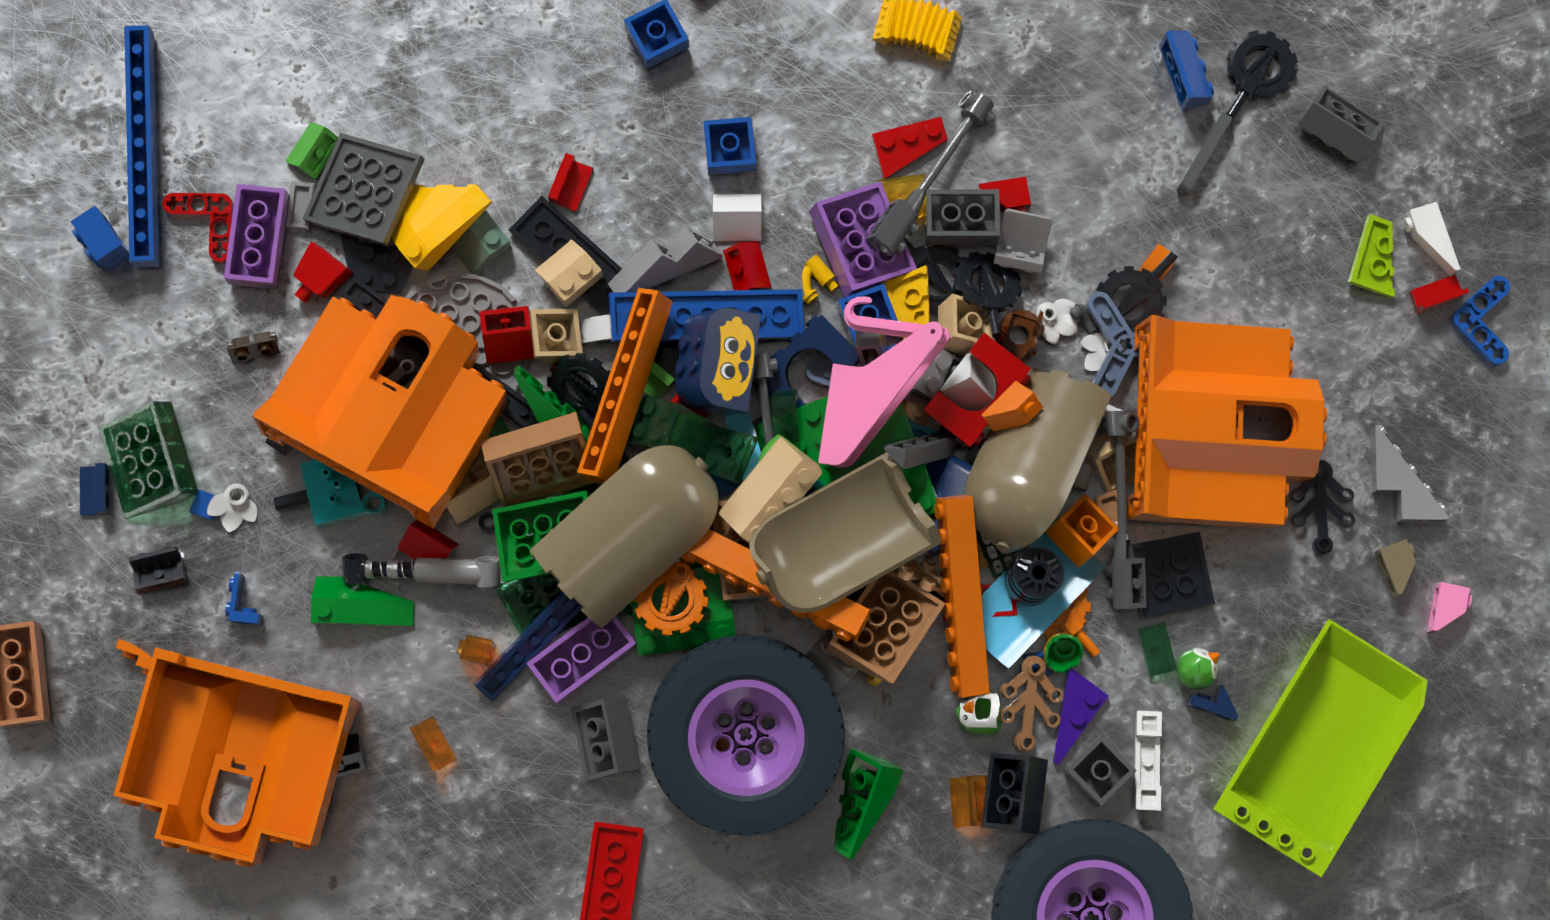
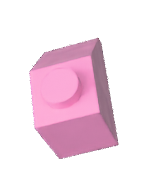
[1427,582,1472,633]

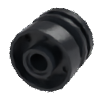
[1005,547,1064,606]

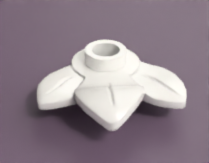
[1035,299,1078,345]
[1080,333,1126,372]
[207,484,257,532]

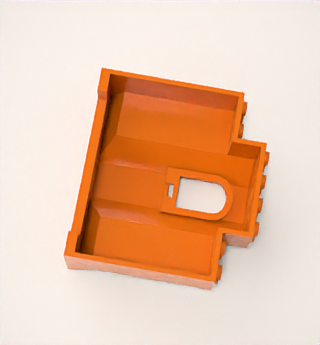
[252,295,508,529]
[1127,315,1327,529]
[113,647,361,867]

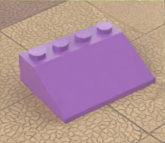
[809,181,917,298]

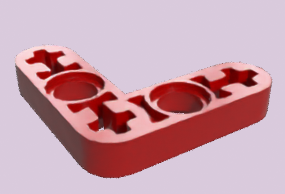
[162,193,234,264]

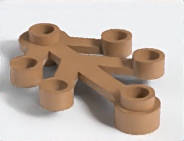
[998,656,1063,752]

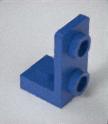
[225,572,263,626]

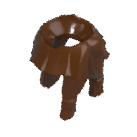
[997,310,1045,360]

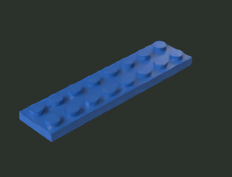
[608,289,804,343]

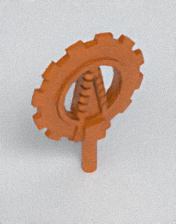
[633,558,708,636]
[1042,587,1101,658]

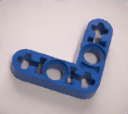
[1451,276,1510,366]

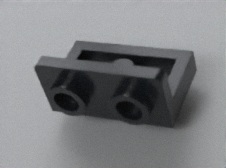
[129,546,186,595]

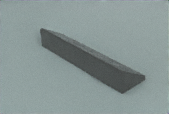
[884,433,956,469]

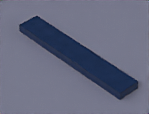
[474,591,582,702]

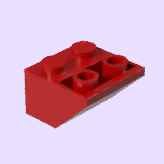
[479,306,536,365]

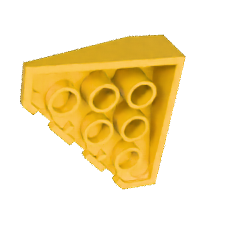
[391,184,492,271]

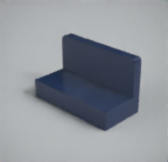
[80,463,110,516]

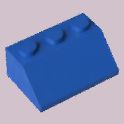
[1159,30,1214,112]

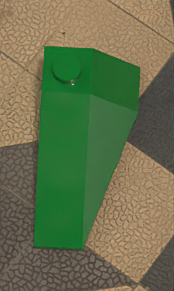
[514,365,589,441]
[311,576,414,626]
[833,748,903,860]

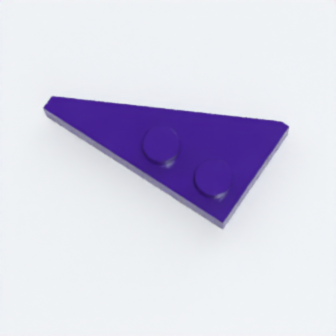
[1053,668,1109,766]

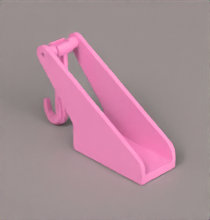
[818,296,950,468]

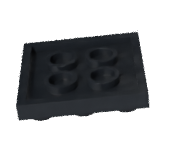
[1132,532,1215,618]

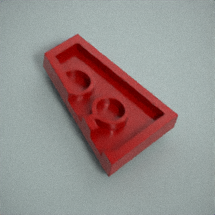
[872,117,948,181]

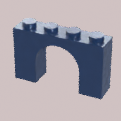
[752,314,860,414]

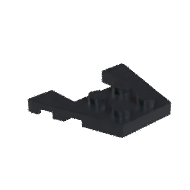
[340,233,414,295]

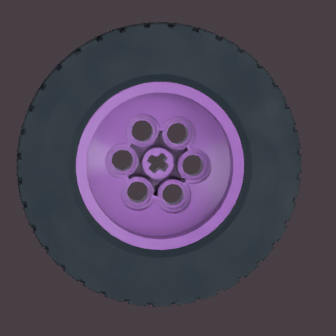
[647,634,845,836]
[991,819,1194,920]

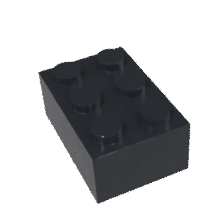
[981,753,1048,834]

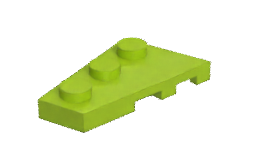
[1348,214,1395,299]

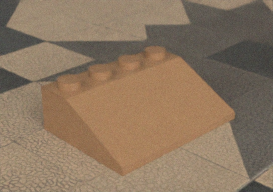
[481,412,595,507]
[827,570,945,685]

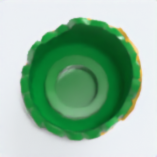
[1043,633,1083,674]

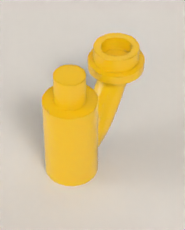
[801,254,839,305]

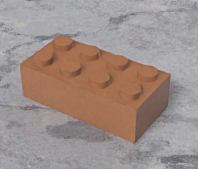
[0,621,51,729]

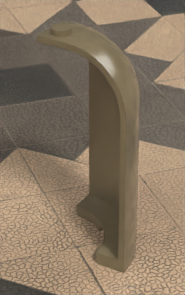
[965,368,1112,554]
[530,445,719,628]
[750,452,941,613]

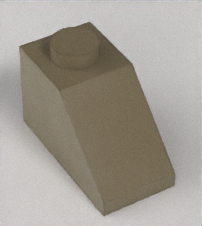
[1374,539,1416,598]

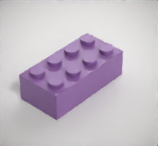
[224,184,289,290]
[526,616,637,705]

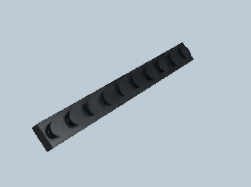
[339,276,538,428]

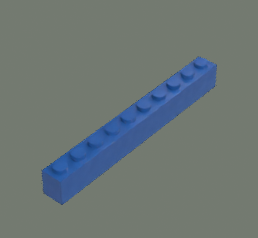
[124,25,160,268]

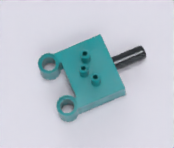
[274,460,387,528]

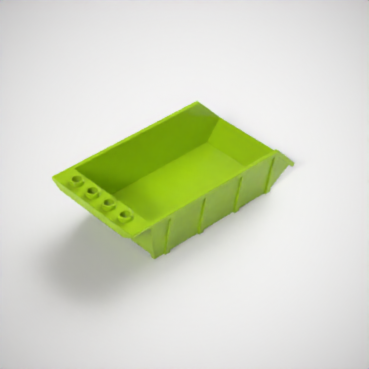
[1213,619,1428,878]

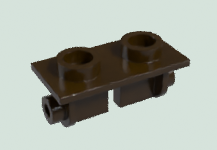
[227,330,280,363]

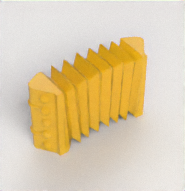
[872,0,962,62]

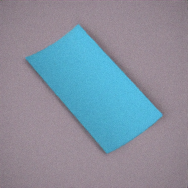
[981,519,1107,669]

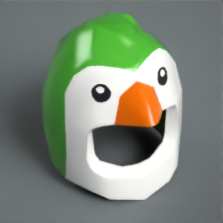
[1176,648,1220,689]
[956,693,1001,735]

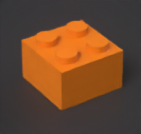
[1044,494,1118,568]

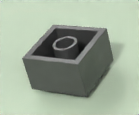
[1063,735,1137,807]

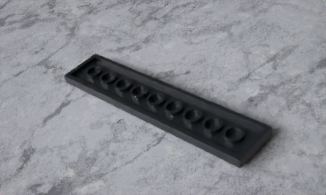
[509,195,680,381]

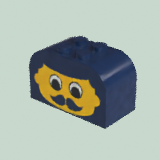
[675,308,761,415]

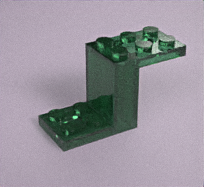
[627,395,759,484]

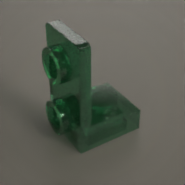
[770,390,800,445]

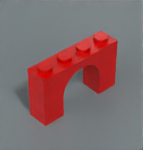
[923,332,1031,447]

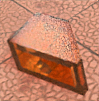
[457,635,497,668]

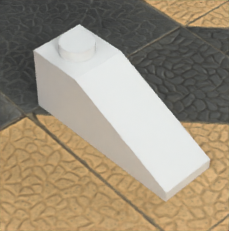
[1403,202,1461,276]

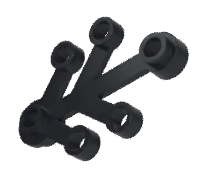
[1289,460,1355,555]

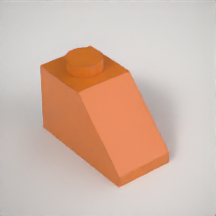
[982,381,1044,432]

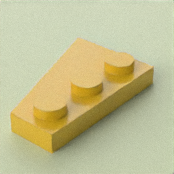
[882,265,930,339]

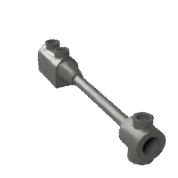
[865,91,995,256]
[752,353,778,446]
[1101,410,1147,609]

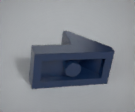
[1186,684,1238,722]

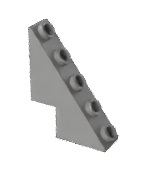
[608,226,723,292]
[1370,425,1449,523]

